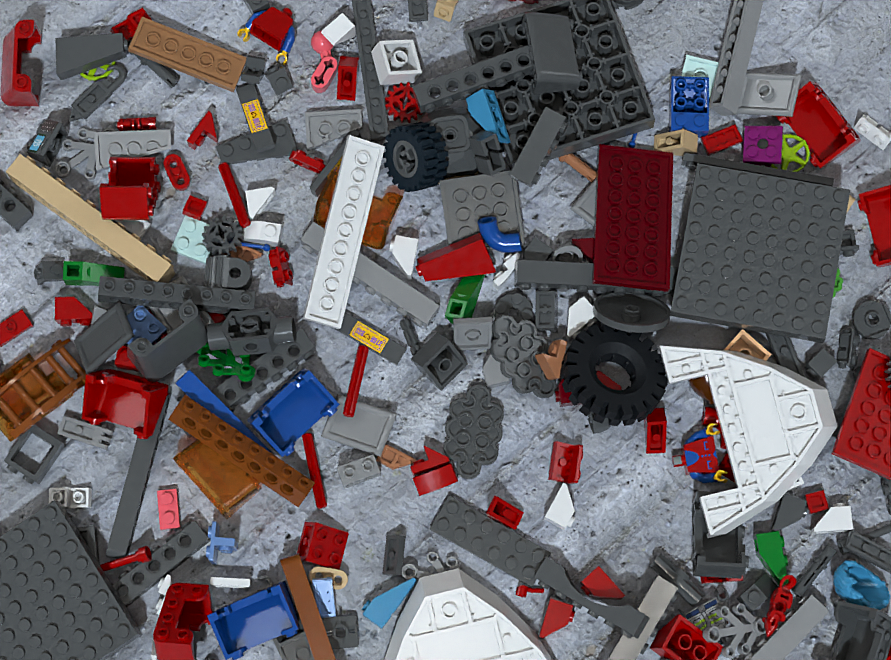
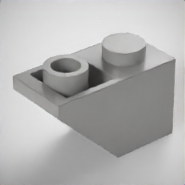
[482,355,510,389]

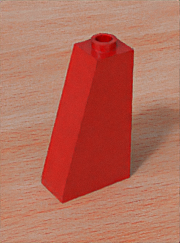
[415,233,496,282]

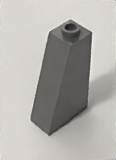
[55,33,129,80]

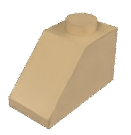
[654,129,698,156]

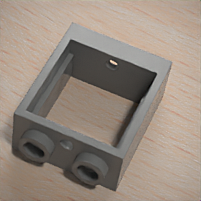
[4,425,65,484]

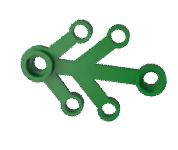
[197,342,256,382]

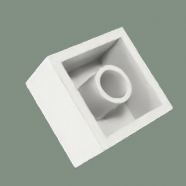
[371,39,422,85]

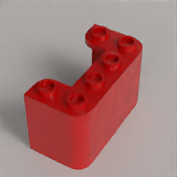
[99,157,161,220]
[153,583,213,660]

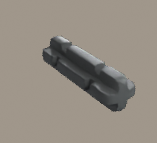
[400,319,421,356]

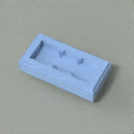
[312,577,337,618]

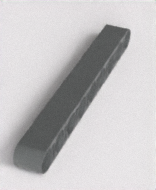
[106,393,171,559]

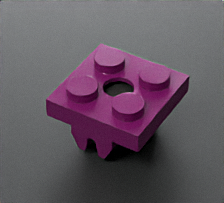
[743,126,783,167]

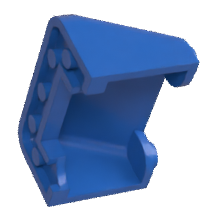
[247,369,340,457]
[207,581,300,660]

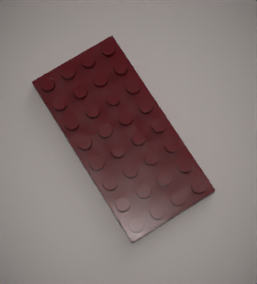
[592,144,673,292]

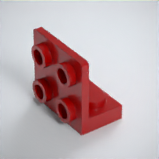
[297,522,349,569]

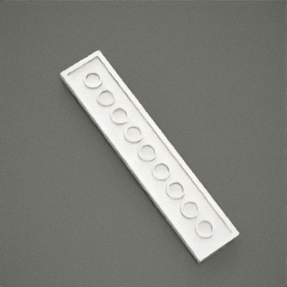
[302,135,385,329]

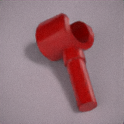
[516,585,544,598]

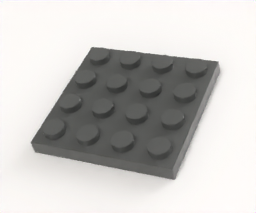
[439,170,525,250]

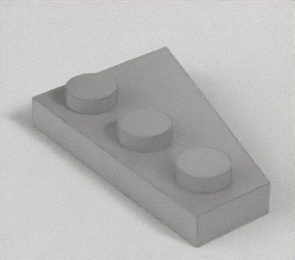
[305,109,363,151]

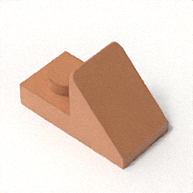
[535,339,567,380]

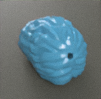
[833,560,891,610]

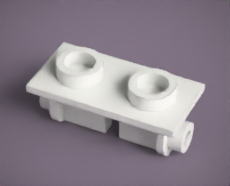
[854,115,891,150]

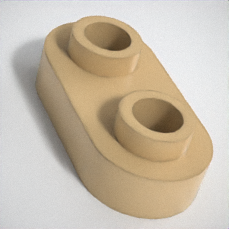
[309,566,348,590]

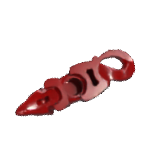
[762,575,797,637]

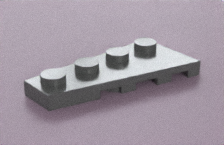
[215,120,298,165]

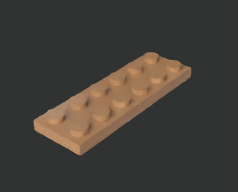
[128,17,247,92]

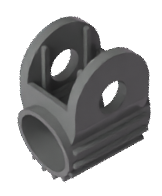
[204,255,252,291]

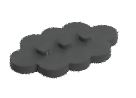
[490,315,557,398]
[444,384,504,480]

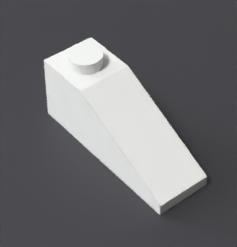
[223,220,283,248]

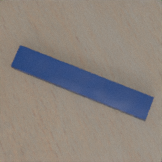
[175,370,271,452]

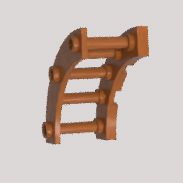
[0,338,97,439]

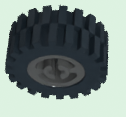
[383,122,449,192]

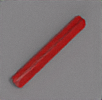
[218,162,251,228]
[343,345,369,418]
[302,433,327,509]

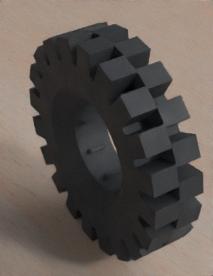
[560,324,668,426]

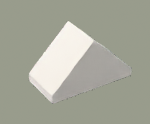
[321,13,356,46]
[245,187,276,221]

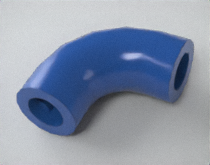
[478,216,522,253]

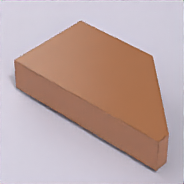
[224,246,263,262]
[376,444,416,470]

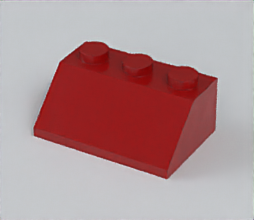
[650,614,723,660]

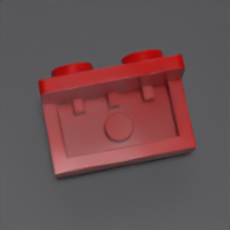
[548,441,583,484]

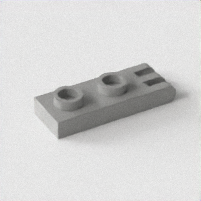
[57,416,113,450]

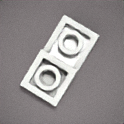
[493,252,520,291]
[49,487,92,508]
[156,574,173,615]

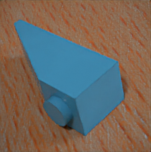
[466,89,510,144]
[362,578,417,629]

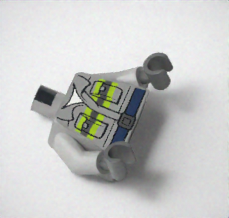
[671,587,729,645]

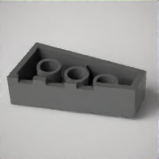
[509,107,568,187]

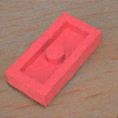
[157,489,180,530]

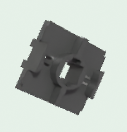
[322,615,359,650]

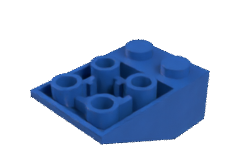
[669,76,709,138]

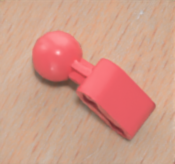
[311,31,337,93]

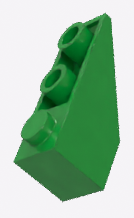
[63,261,125,286]
[445,274,485,324]
[753,531,790,586]

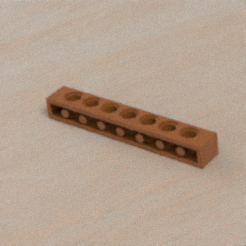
[168,395,315,507]

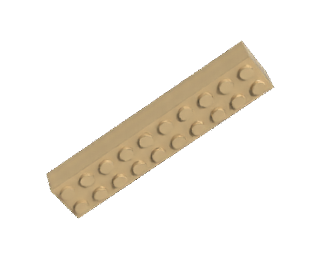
[6,154,176,283]

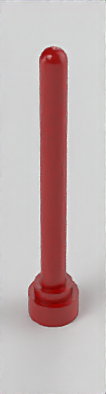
[100,546,152,572]

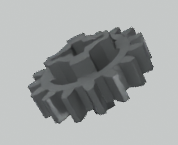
[202,216,244,256]

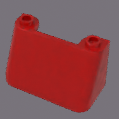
[0,20,42,106]
[776,81,861,169]
[858,185,891,268]
[82,369,169,439]

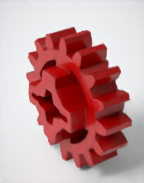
[385,82,423,124]

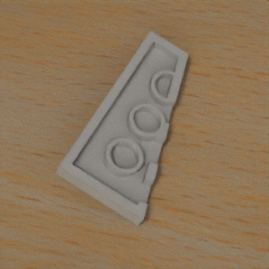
[94,129,171,170]

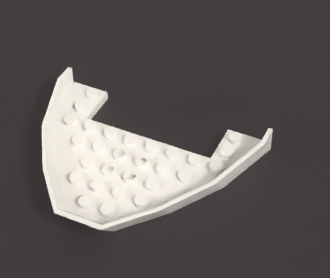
[657,346,837,538]
[384,568,552,660]

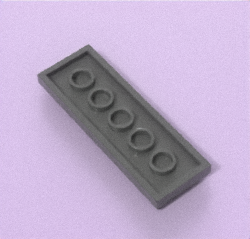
[430,495,551,587]

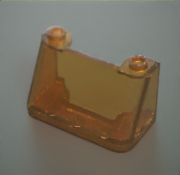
[313,170,403,249]
[172,439,262,520]

